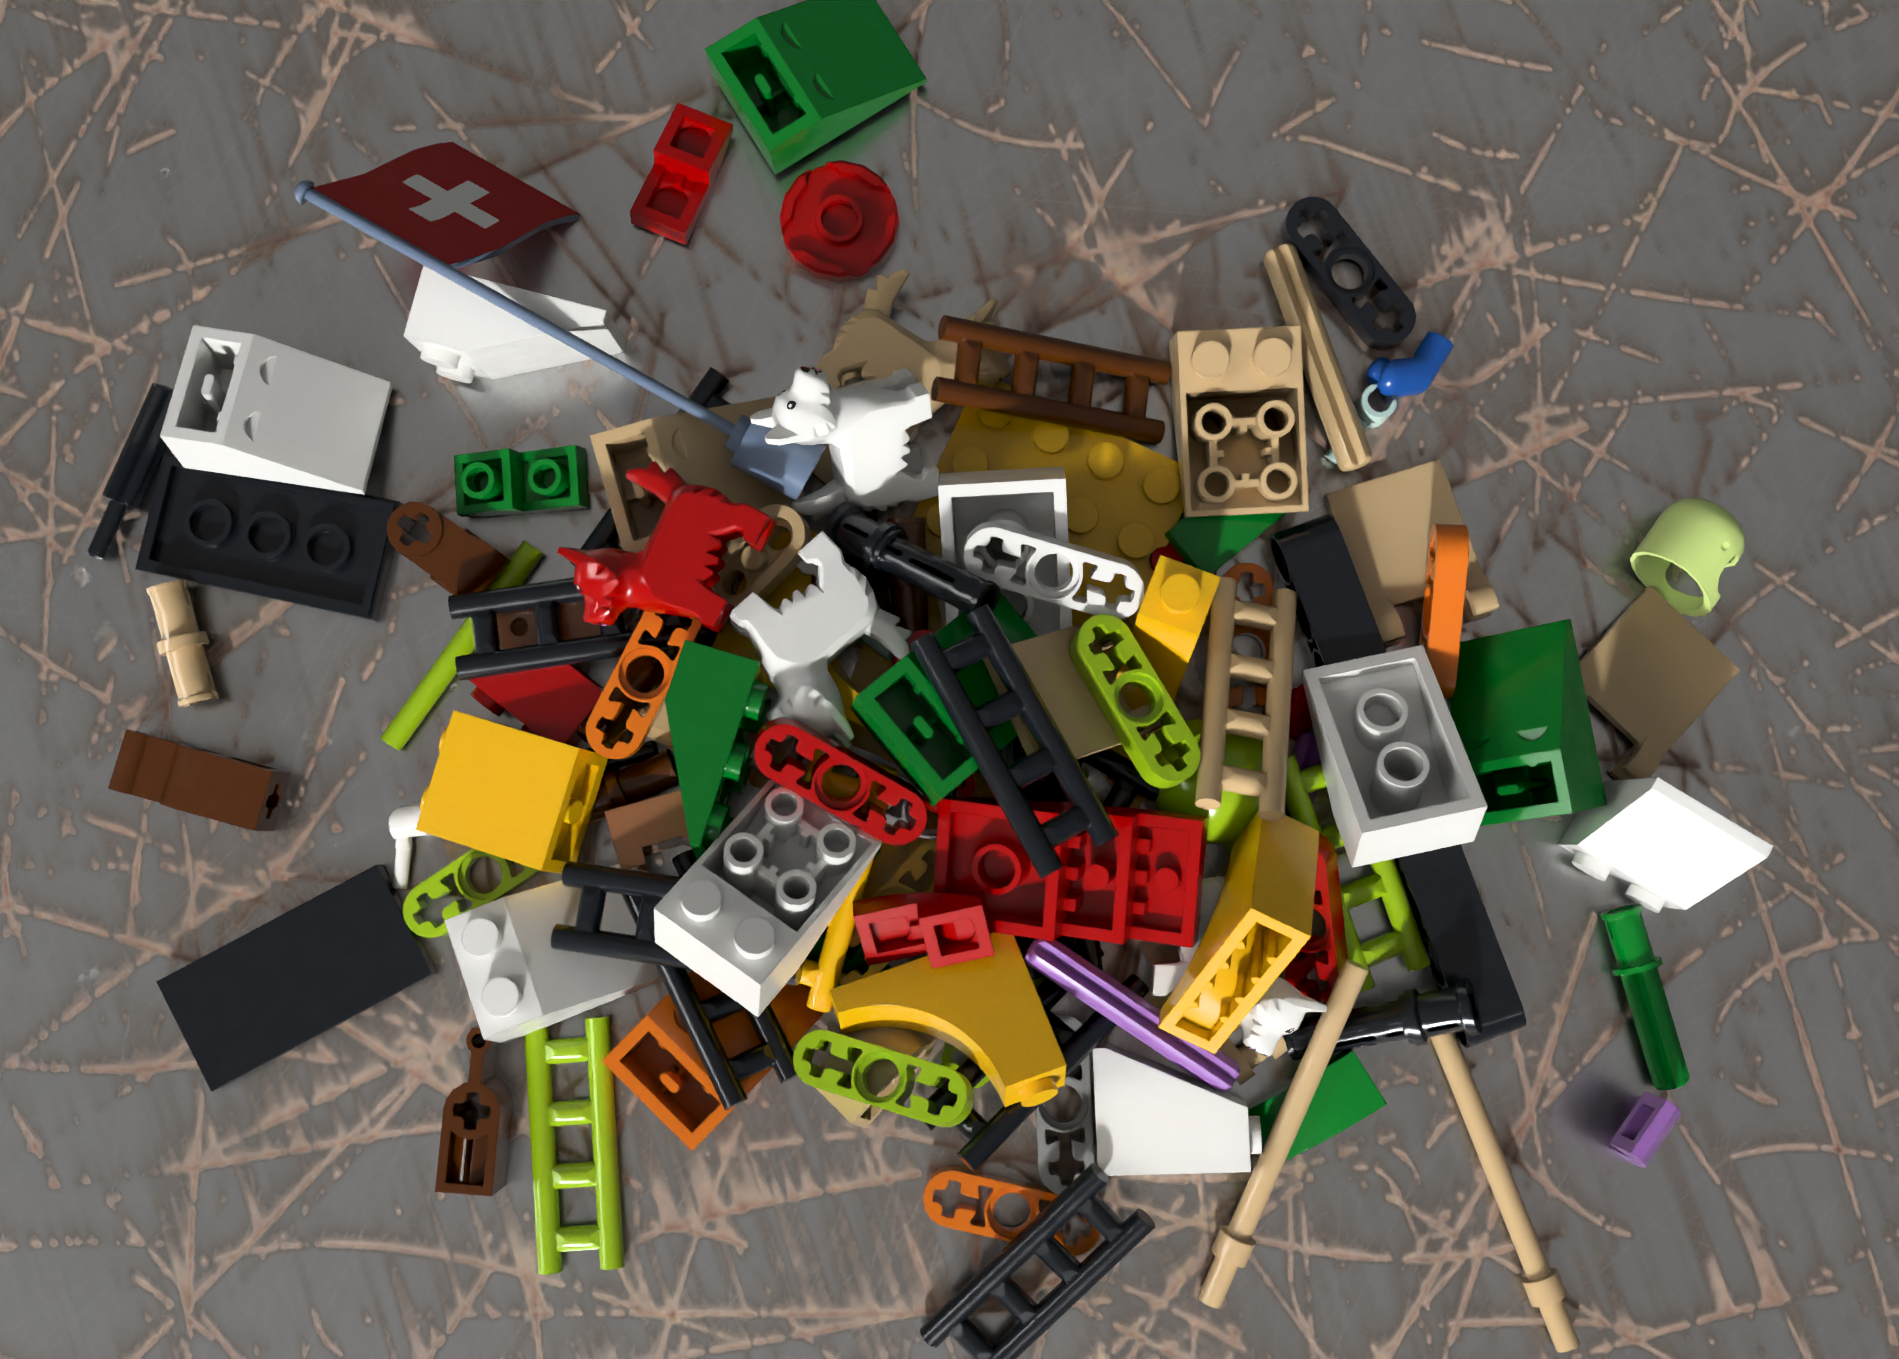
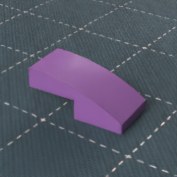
[1610,1091,1682,1168]

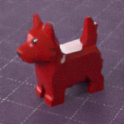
[556,461,776,633]

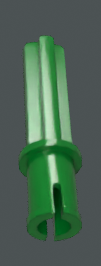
[1601,904,1690,1090]

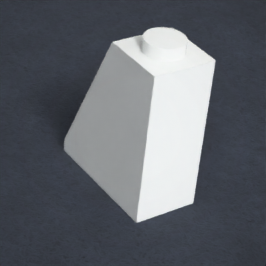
[1093,1041,1262,1176]

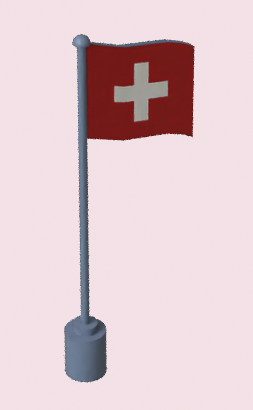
[294,142,826,501]

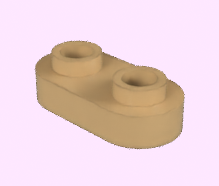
[711,504,812,608]

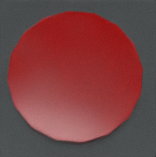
[779,160,900,283]

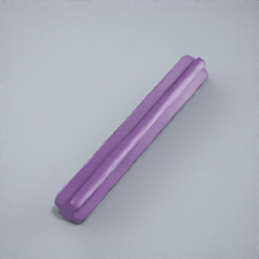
[1024,939,1240,1092]

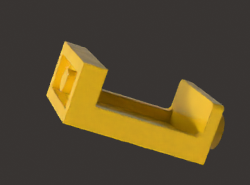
[416,710,608,874]

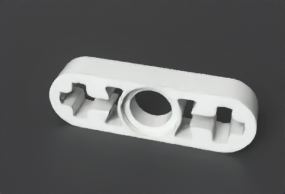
[963,521,1145,619]

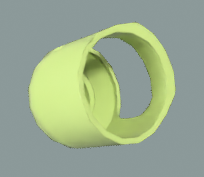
[1630,497,1745,617]

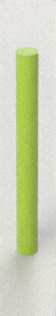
[380,540,544,751]

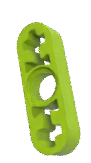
[1069,614,1201,788]
[403,848,542,938]
[793,1029,974,1127]

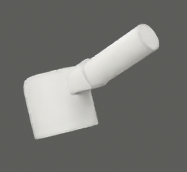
[388,802,430,889]

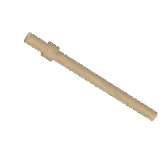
[1198,959,1369,1309]
[1430,989,1580,1353]

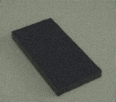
[135,452,403,622]
[156,864,438,1092]

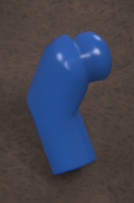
[1366,332,1453,398]

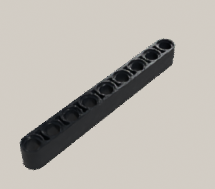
[1270,514,1526,1048]

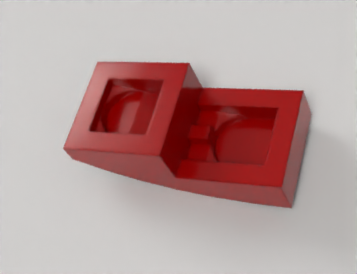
[630,103,733,245]
[853,892,995,969]

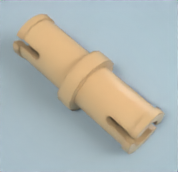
[146,580,219,708]

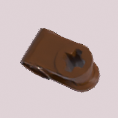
[387,502,511,595]

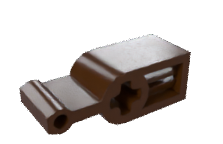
[108,729,291,831]
[435,1025,513,1197]

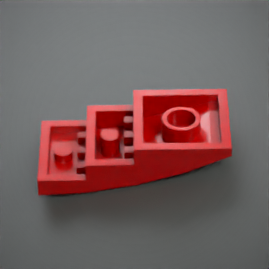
[933,796,1208,948]

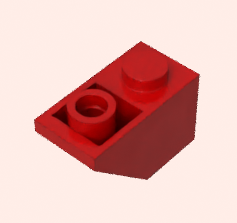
[468,664,604,746]

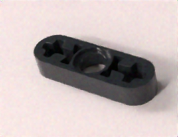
[1281,197,1416,351]

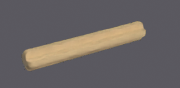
[1264,243,1372,472]

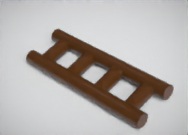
[931,315,1171,444]

